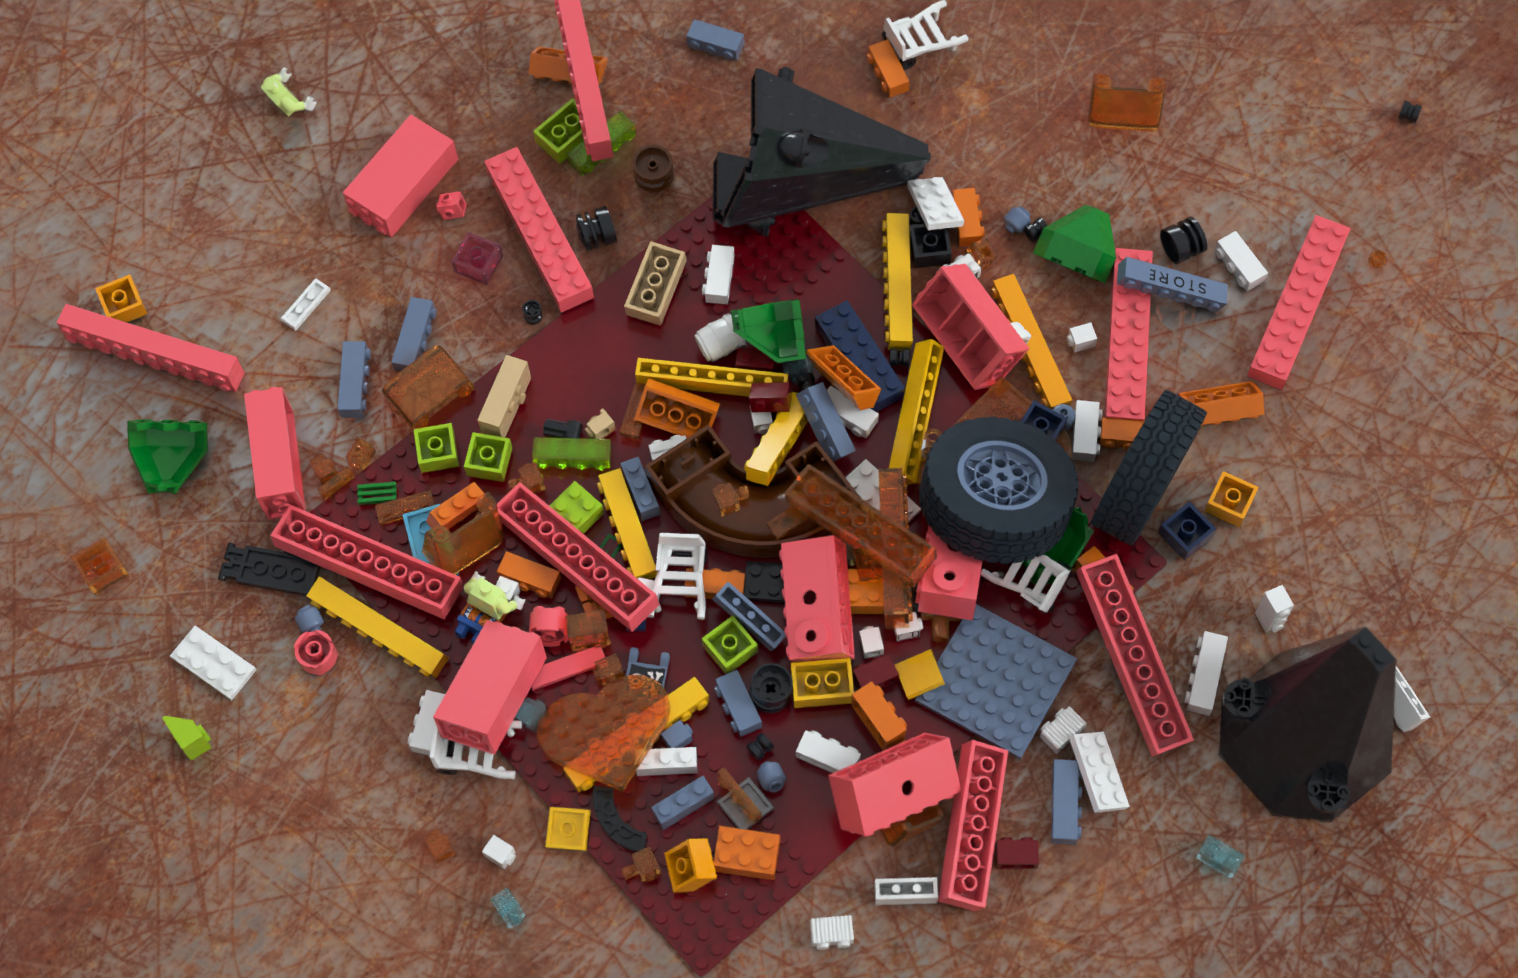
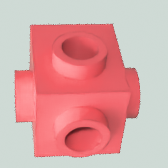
[436,191,467,220]

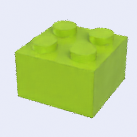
[414,423,459,473]
[464,432,512,482]
[549,481,604,534]
[702,615,758,674]

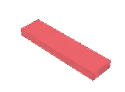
[531,645,607,691]

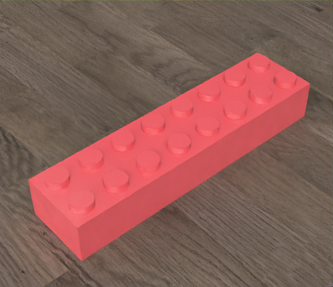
[938,740,1008,911]

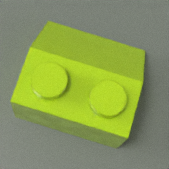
[162,716,212,761]

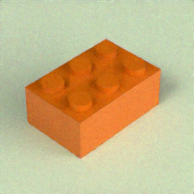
[851,681,907,751]
[713,826,780,880]

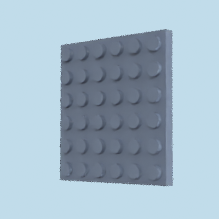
[915,604,1077,760]

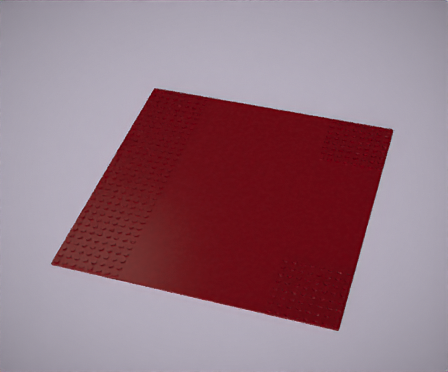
[309,196,1167,977]

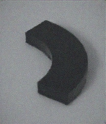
[593,786,647,854]

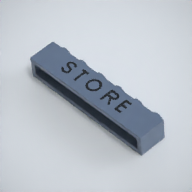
[1117,257,1228,311]

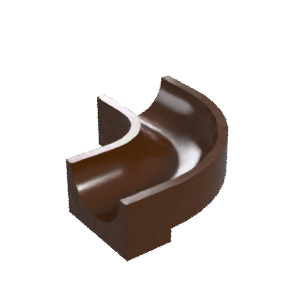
[645,425,862,558]

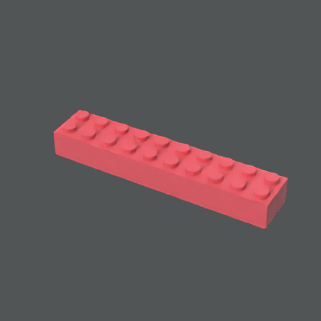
[554,0,613,162]
[484,147,594,312]
[1247,215,1351,390]
[1104,248,1153,421]
[56,304,245,392]
[493,482,660,632]
[270,505,463,620]
[1076,554,1194,757]

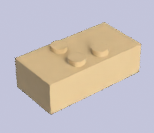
[624,241,687,326]
[478,355,531,437]

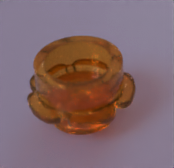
[1368,250,1387,268]

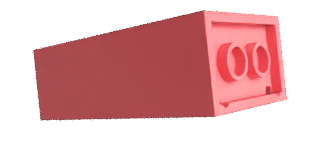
[343,115,458,238]
[912,264,1030,390]
[244,387,306,520]
[433,620,547,755]

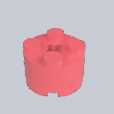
[529,606,569,647]
[294,630,338,676]

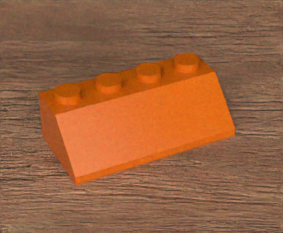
[529,46,608,85]
[806,345,881,410]
[634,379,720,438]
[1178,381,1265,427]

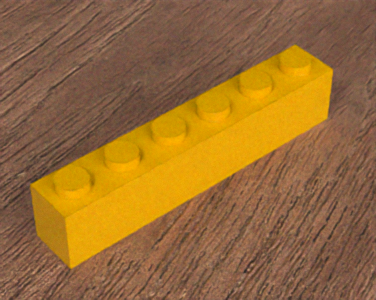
[744,392,808,486]
[597,468,657,579]

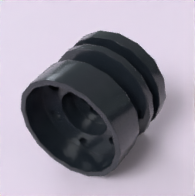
[576,206,617,252]
[1160,216,1208,265]
[749,663,793,714]

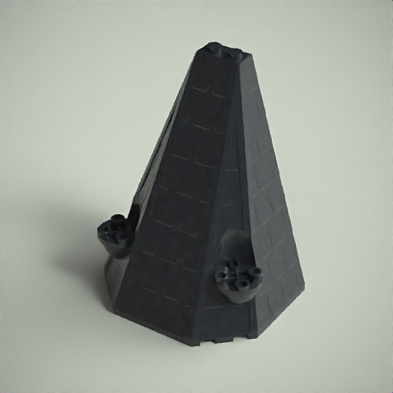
[712,68,931,237]
[1219,627,1396,823]

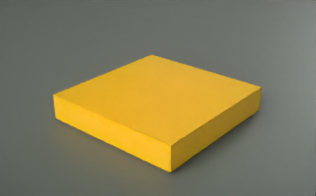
[895,649,945,700]
[545,807,590,851]

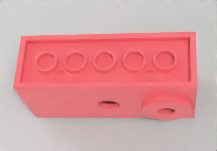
[915,525,982,621]
[779,535,855,662]
[828,733,961,837]

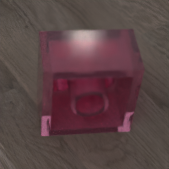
[451,232,503,285]

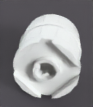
[694,313,746,362]

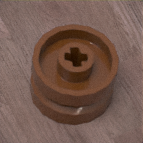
[633,145,674,192]

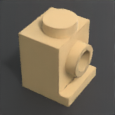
[584,408,615,442]

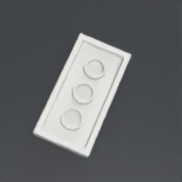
[907,177,964,230]
[846,459,921,537]
[170,626,256,701]
[1069,732,1130,813]

